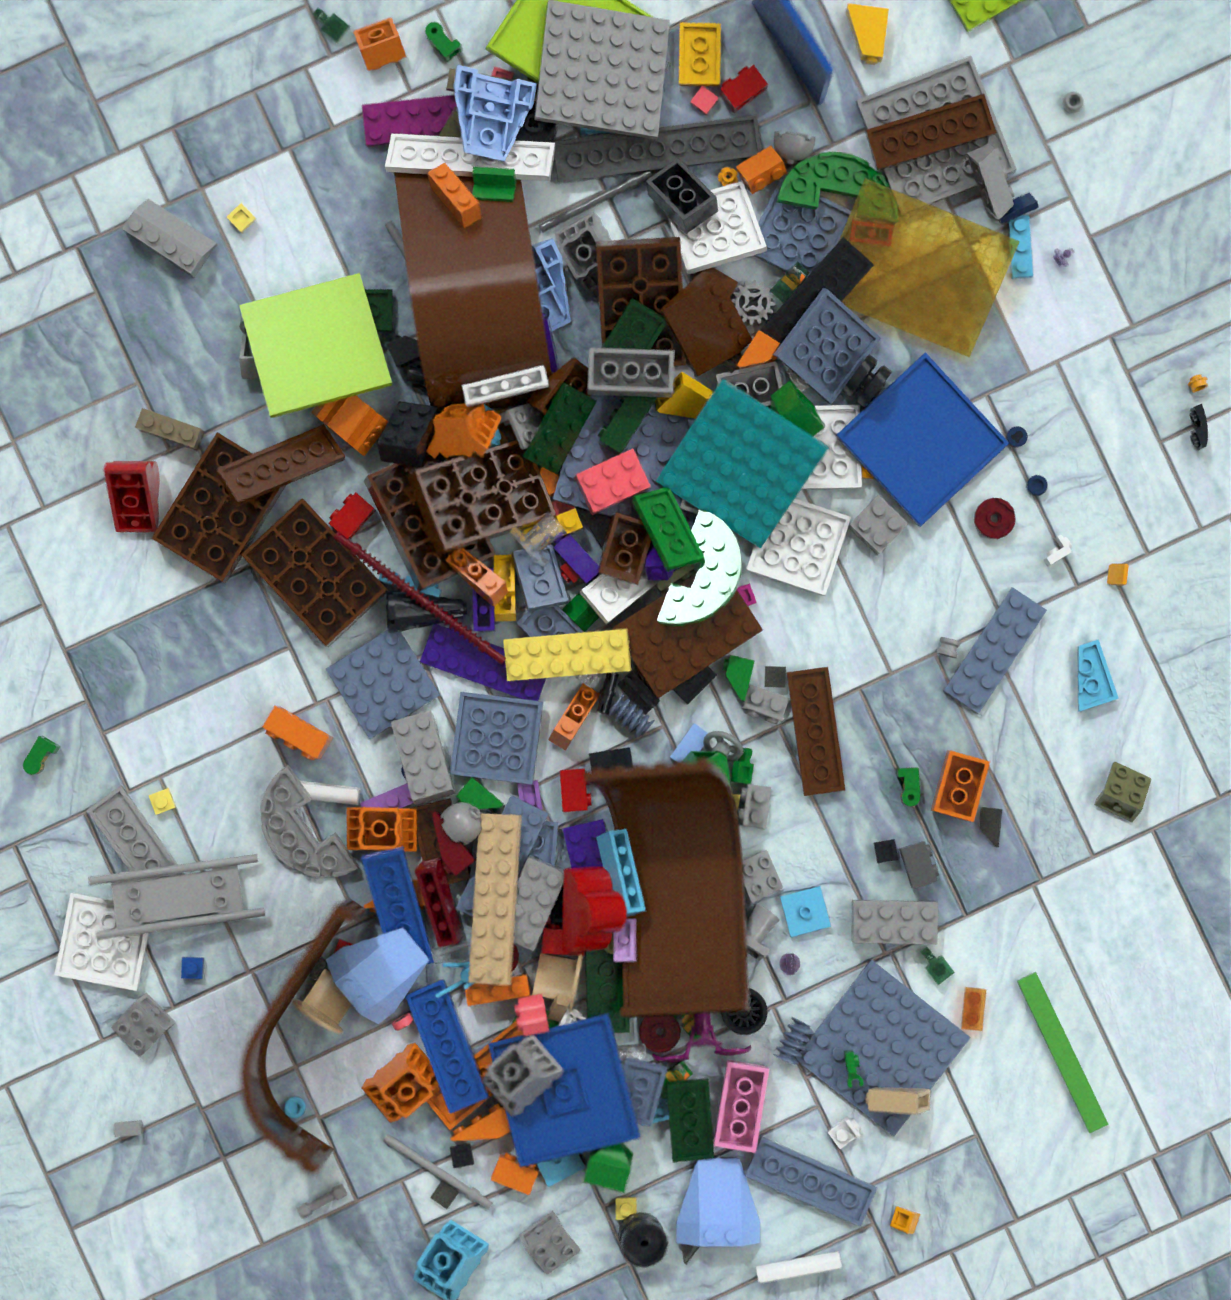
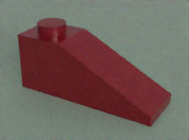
[432,811,476,876]

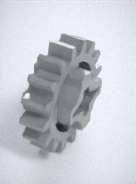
[731,280,775,326]

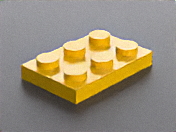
[679,23,721,86]

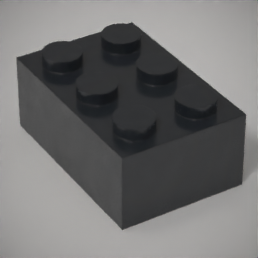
[646,158,718,234]
[377,401,439,467]

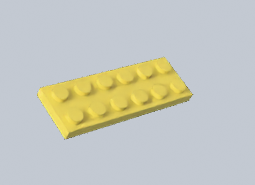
[503,629,631,681]

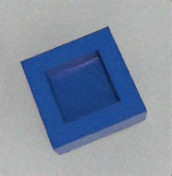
[181,957,204,979]

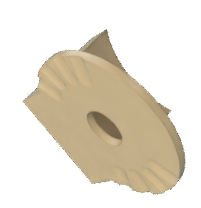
[532,953,583,1013]
[292,968,352,1034]

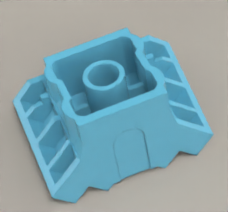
[413,1220,489,1300]

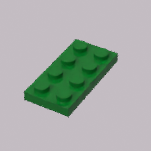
[632,487,705,571]

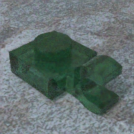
[313,8,350,43]
[920,947,955,985]

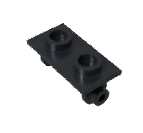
[617,671,660,715]

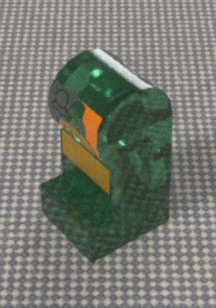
[770,261,810,303]

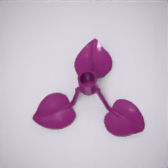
[652,1013,751,1063]

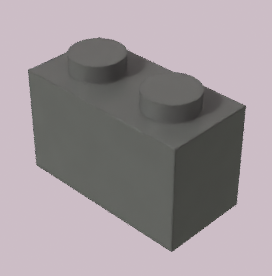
[899,841,939,889]

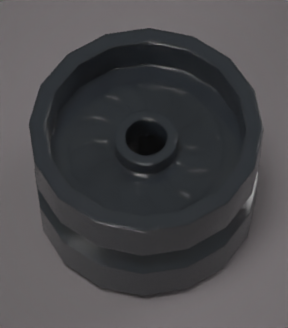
[515,101,557,143]
[842,354,892,408]
[618,1212,668,1267]

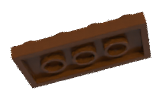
[410,798,470,884]

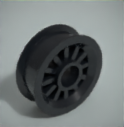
[721,988,768,1035]

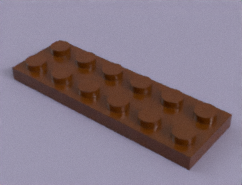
[865,94,997,171]
[216,424,345,506]
[786,667,845,796]

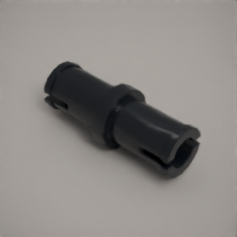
[596,672,619,715]

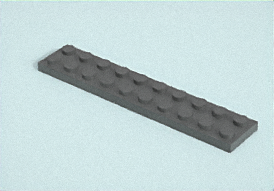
[553,115,762,184]

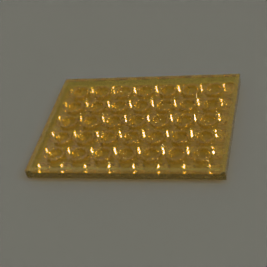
[838,178,1020,357]

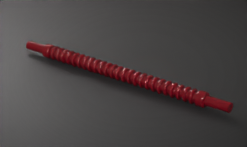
[334,532,506,664]

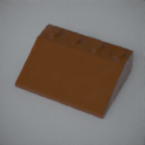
[660,272,752,376]

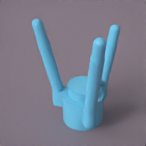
[435,961,474,998]

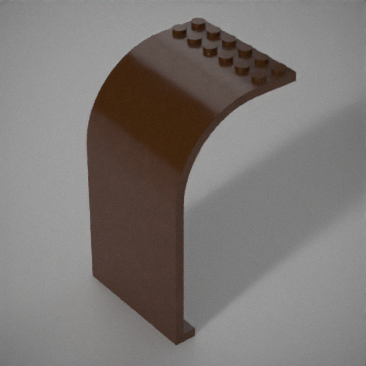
[394,172,552,414]
[585,759,750,1018]
[240,898,367,1175]

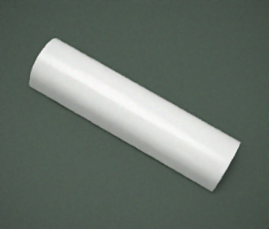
[462,365,549,407]
[300,781,360,805]
[756,1251,842,1283]

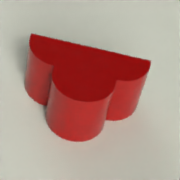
[103,461,160,532]
[562,866,627,953]

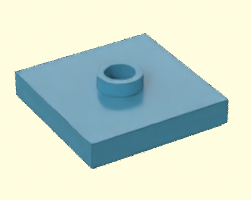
[780,886,831,937]
[536,1153,586,1187]

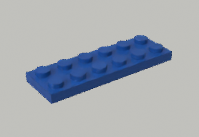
[361,847,434,965]
[405,979,490,1113]

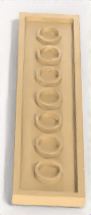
[469,814,522,985]

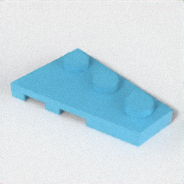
[1077,639,1119,712]

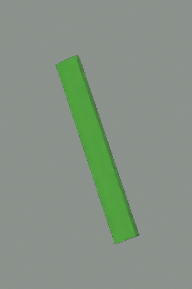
[1017,972,1108,1133]

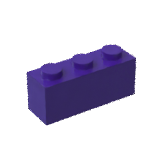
[473,568,496,632]

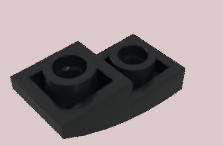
[1189,404,1208,450]

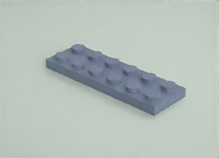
[943,587,1047,714]
[456,795,549,917]
[745,1136,877,1227]

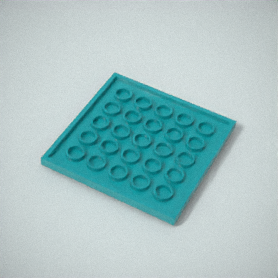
[656,378,829,549]

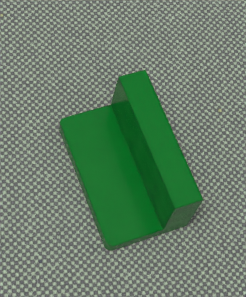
[472,167,517,202]
[562,582,600,632]

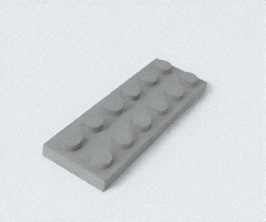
[87,786,184,881]

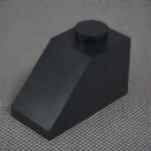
[386,335,421,369]
[589,747,633,771]

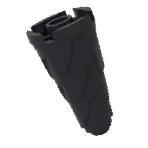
[386,591,467,633]

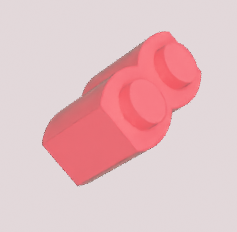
[514,993,549,1036]

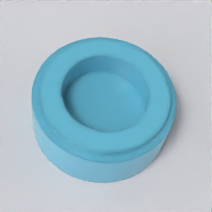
[284,1096,306,1118]

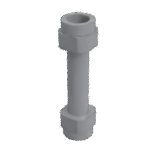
[297,1184,347,1219]

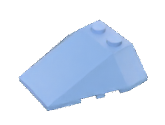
[454,65,537,162]
[531,238,571,331]
[326,927,429,1024]
[676,1158,760,1246]

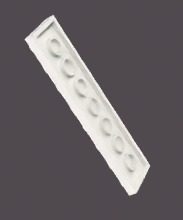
[385,134,555,181]

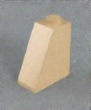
[866,1087,930,1114]

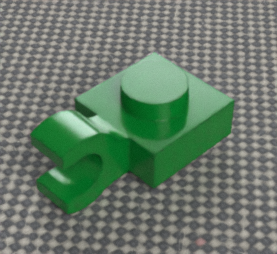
[731,748,754,784]
[844,1050,863,1088]

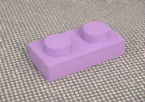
[614,919,636,962]

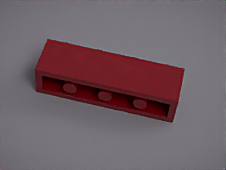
[415,858,464,948]

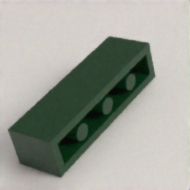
[598,396,658,455]

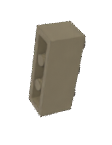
[135,408,204,451]

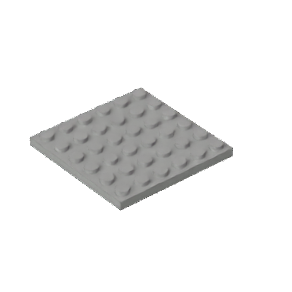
[534,0,670,140]
[856,56,1017,216]

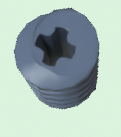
[609,694,655,738]
[773,1017,814,1065]

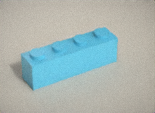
[596,829,645,917]

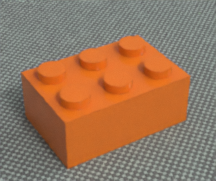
[262,705,333,760]
[930,750,990,822]

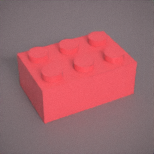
[574,449,651,515]

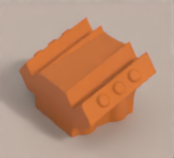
[311,395,388,456]
[426,403,502,459]
[347,807,417,852]
[361,1043,439,1123]

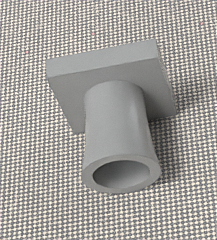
[746,904,780,960]

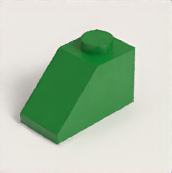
[722,655,755,702]
[456,777,504,809]

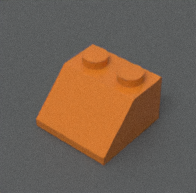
[353,17,407,71]
[735,330,780,370]

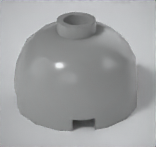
[774,131,816,164]
[441,802,482,845]

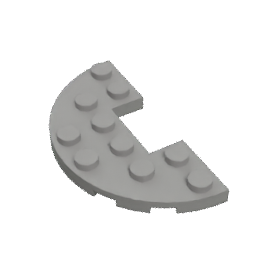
[260,765,359,877]

